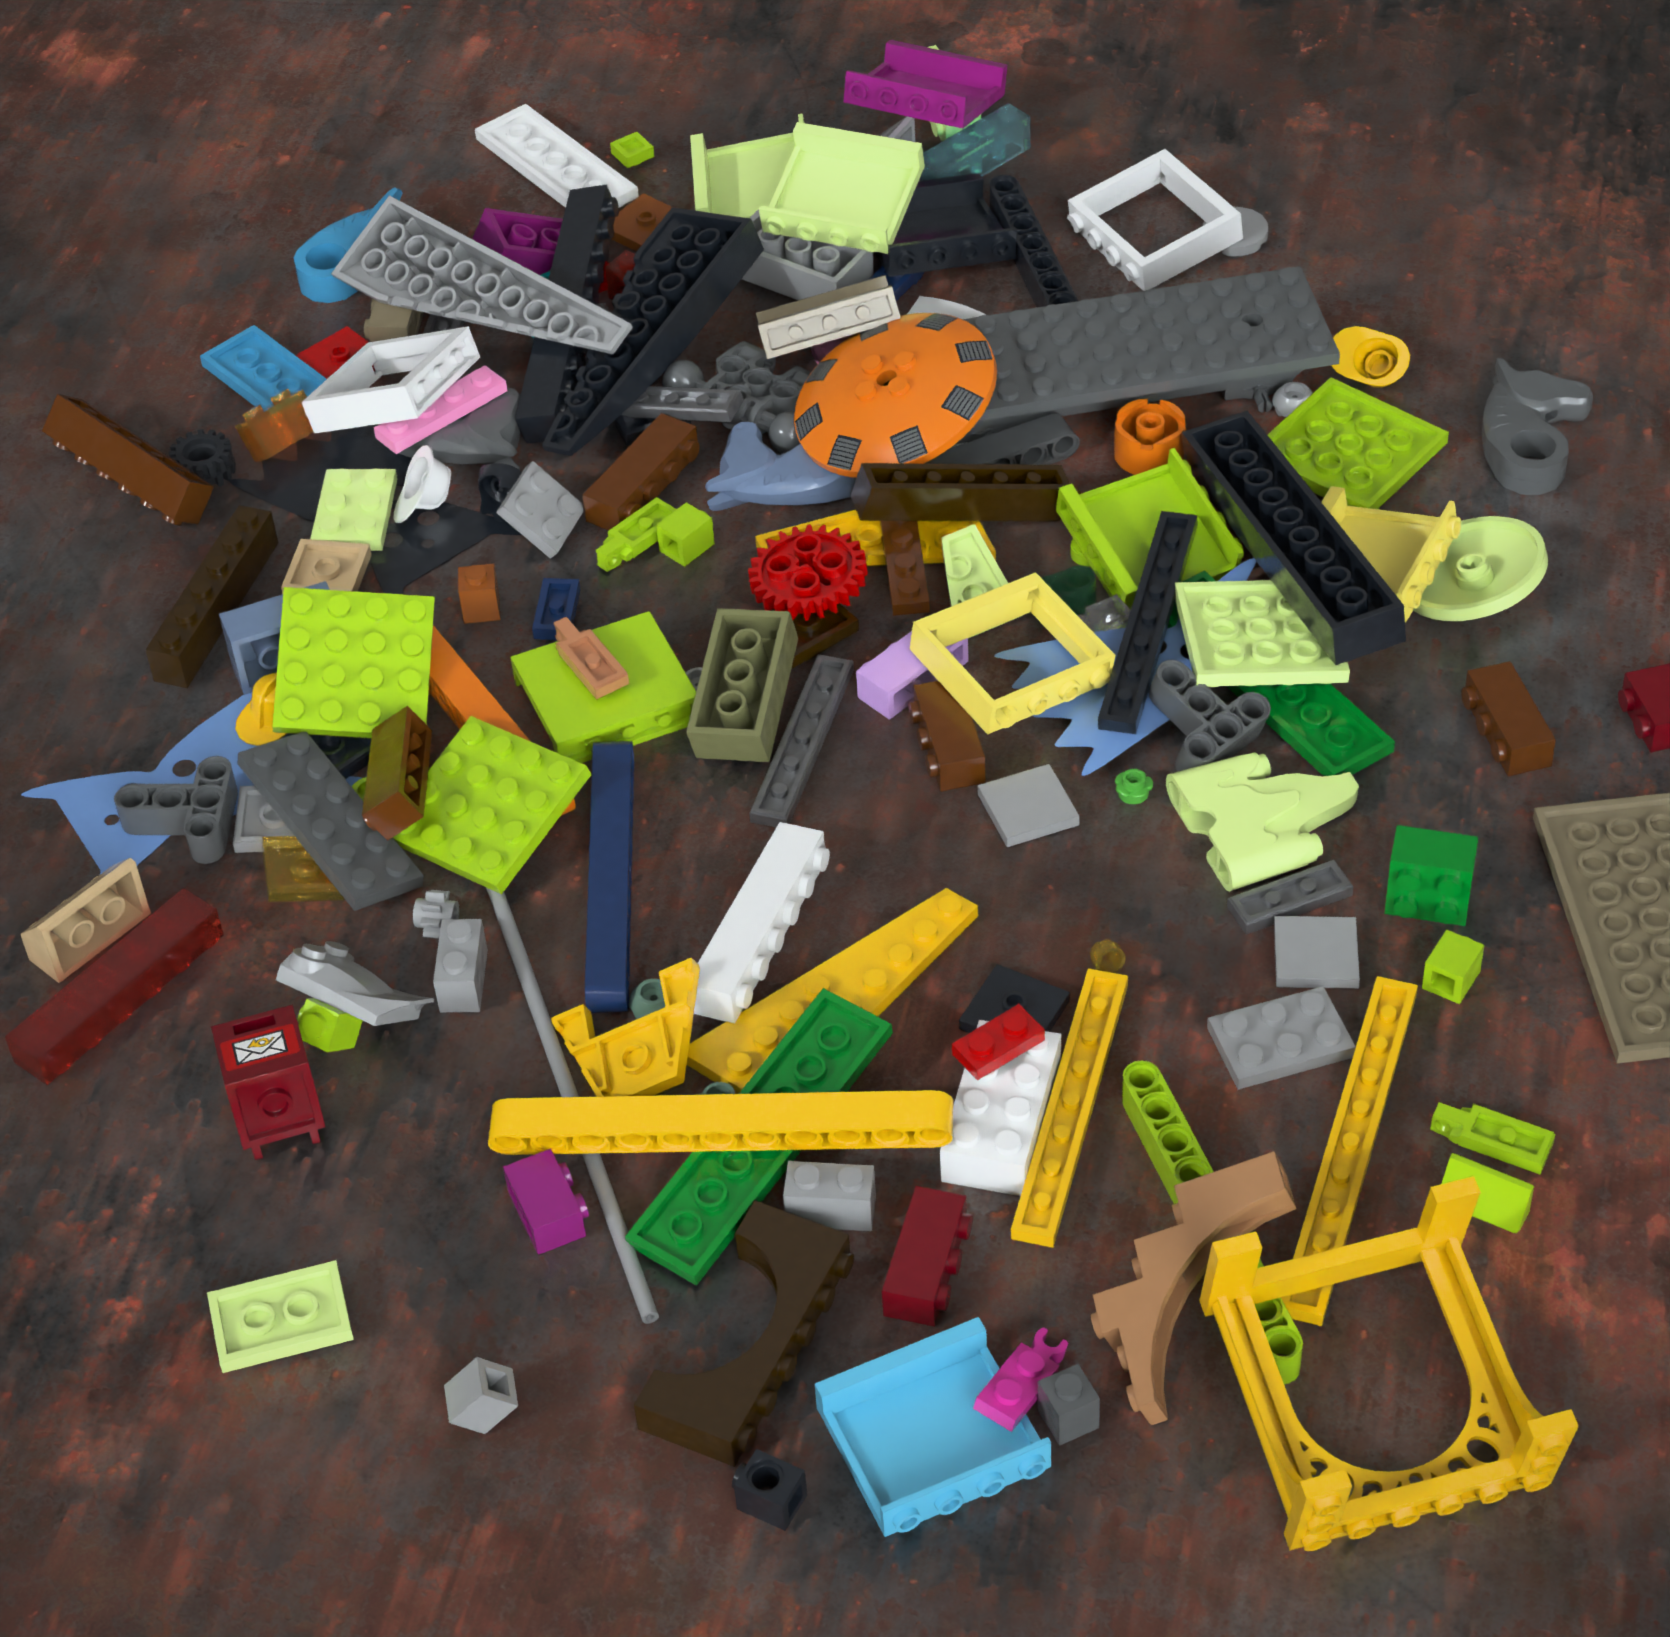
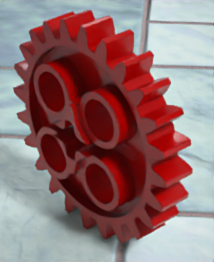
[748,524,868,621]

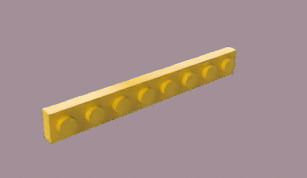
[1011,968,1128,1248]

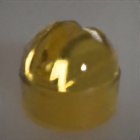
[1090,939,1126,973]

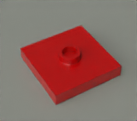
[295,326,375,379]

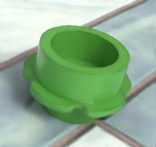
[1115,769,1153,804]

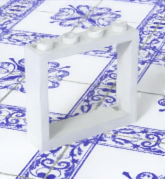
[1067,149,1243,291]
[302,326,480,433]

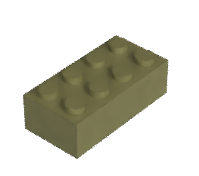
[686,608,798,762]

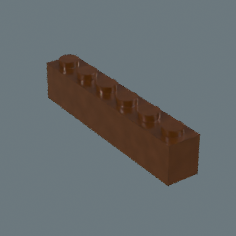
[42,394,214,526]

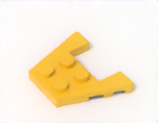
[551,958,700,1097]

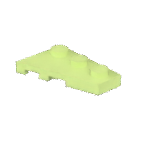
[942,524,1023,639]

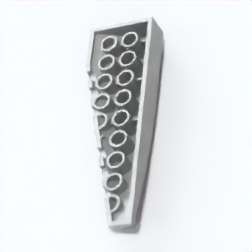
[331,195,633,354]

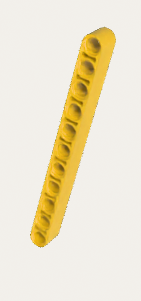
[488,1090,953,1155]

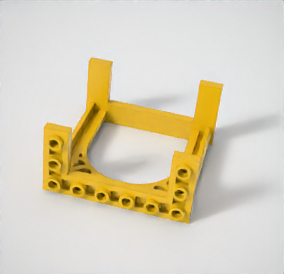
[1199,1176,1579,1551]

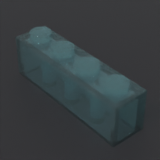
[919,103,1031,181]

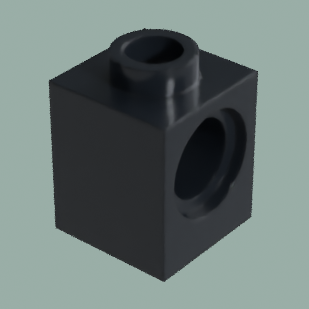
[732,1449,807,1531]

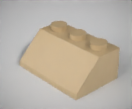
[20,858,151,983]

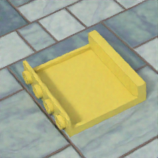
[1322,486,1461,623]

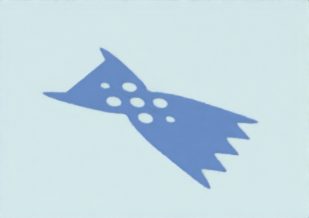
[994,558,1257,776]
[21,692,361,874]

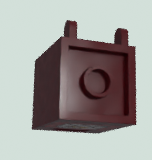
[211,1004,326,1160]

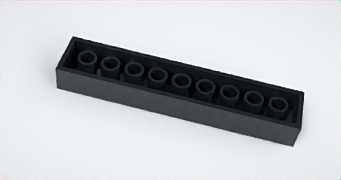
[1182,410,1406,665]

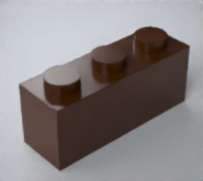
[1461,661,1556,776]
[908,681,986,792]

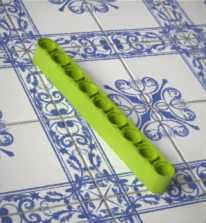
[1122,1060,1303,1384]

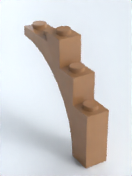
[1091,1151,1296,1425]

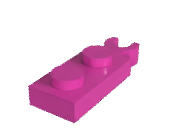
[973,1328,1068,1432]

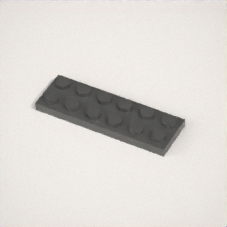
[237,732,424,911]

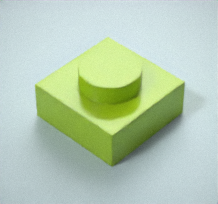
[610,132,655,168]

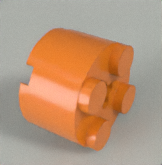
[1114,399,1186,475]

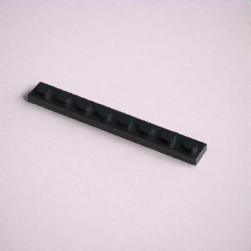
[1098,511,1198,734]

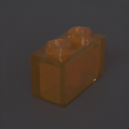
[235,388,314,462]

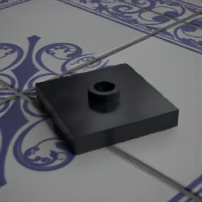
[959,964,1070,1033]

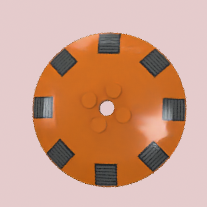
[794,313,997,478]

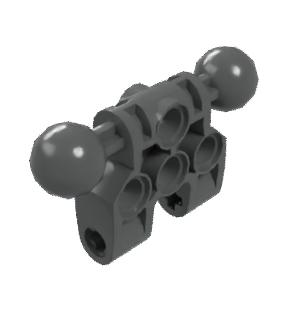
[661,341,811,454]

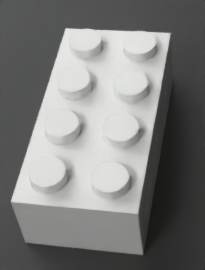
[940,1020,1061,1196]

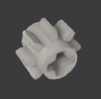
[413,890,459,939]

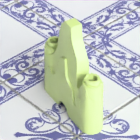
[1166,752,1359,892]

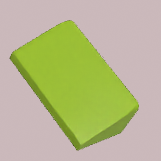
[1441,1153,1534,1233]

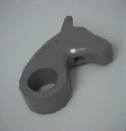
[1481,358,1593,495]
[399,388,521,470]

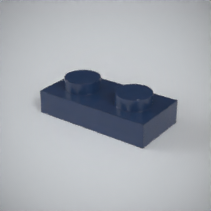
[532,578,581,640]

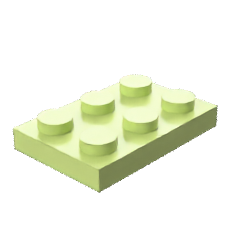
[310,468,398,551]
[207,1260,354,1373]

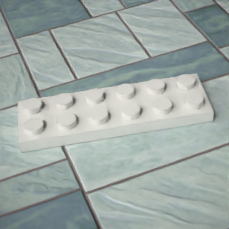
[475,104,639,208]

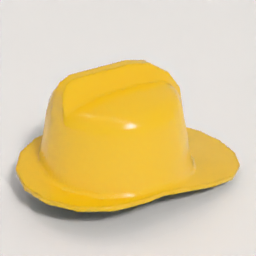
[1331,326,1410,388]
[235,673,288,746]

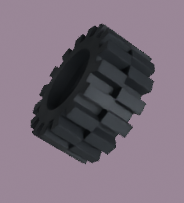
[169,429,236,487]

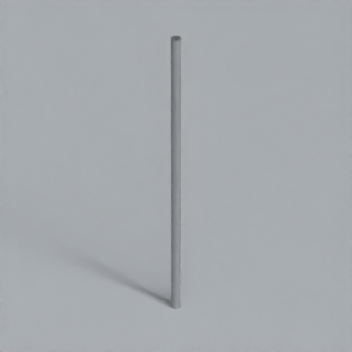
[486,888,659,1324]

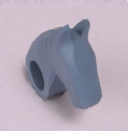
[705,422,856,511]

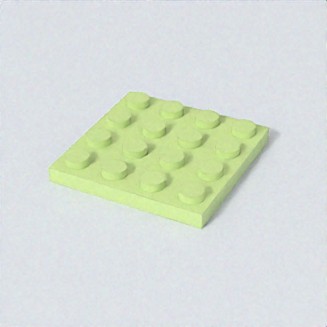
[1175,580,1350,687]

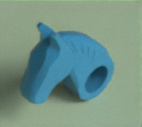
[293,187,403,303]

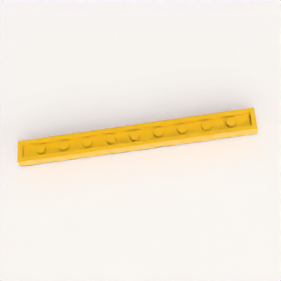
[1281,976,1418,1326]

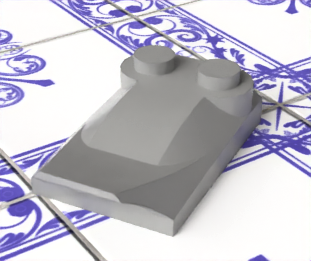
[276,941,434,1026]

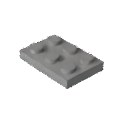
[1207,986,1356,1090]

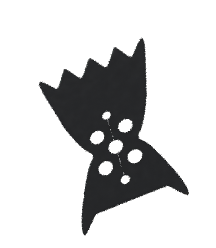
[229,424,522,594]

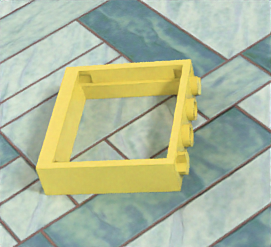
[910,572,1116,735]

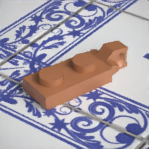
[553,617,629,700]

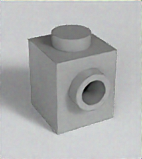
[444,1357,518,1434]

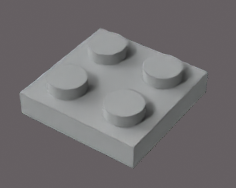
[496,461,584,559]

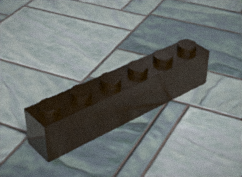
[851,463,1070,521]
[145,505,279,688]

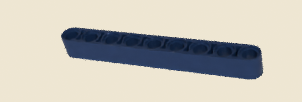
[585,741,634,1013]

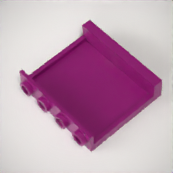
[844,40,1008,129]

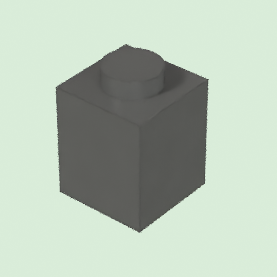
[1038,1364,1100,1446]

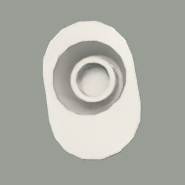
[393,445,451,523]

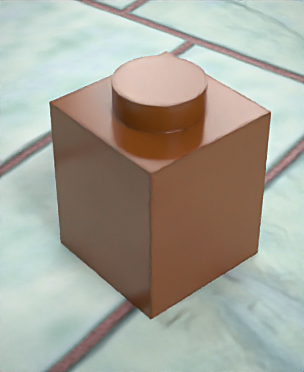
[458,564,500,624]

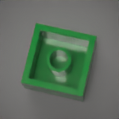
[1384,825,1478,926]

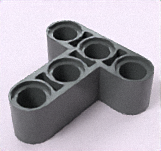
[1148,660,1271,772]
[114,756,238,864]

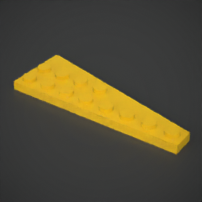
[687,888,978,1094]

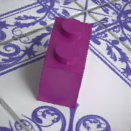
[503,1148,589,1255]

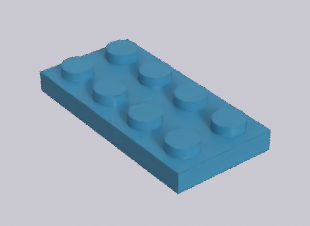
[200,325,327,427]

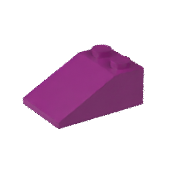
[472,208,563,275]

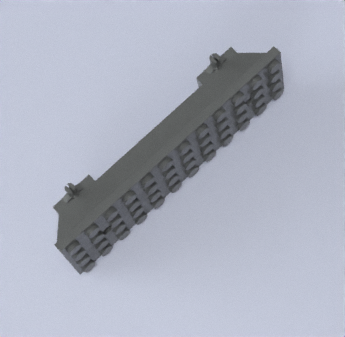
[956,266,1340,444]

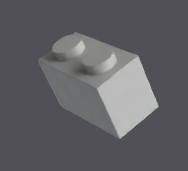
[433,919,488,1013]
[783,1161,876,1231]

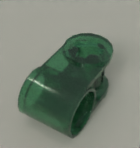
[1037,565,1097,623]

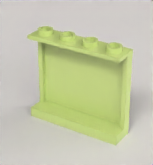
[690,113,805,218]
[759,122,925,254]

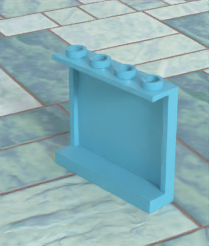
[815,1317,1051,1537]

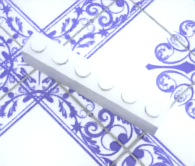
[694,822,830,1024]

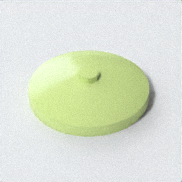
[1413,516,1548,621]

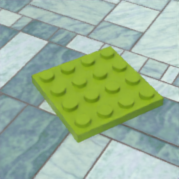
[1268,377,1449,509]
[272,587,435,738]
[393,716,592,895]

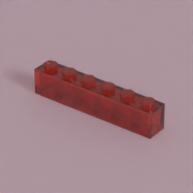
[5,888,224,1085]

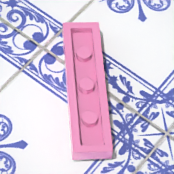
[374,365,507,454]

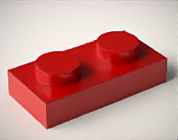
[952,1004,1045,1081]

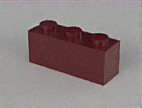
[882,1186,973,1327]

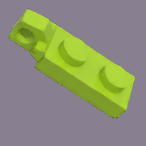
[596,497,676,572]
[1430,1102,1556,1175]

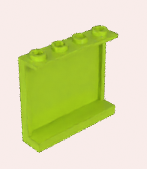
[1056,448,1244,617]
[511,611,696,763]

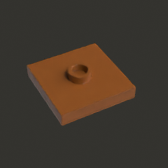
[612,193,672,251]

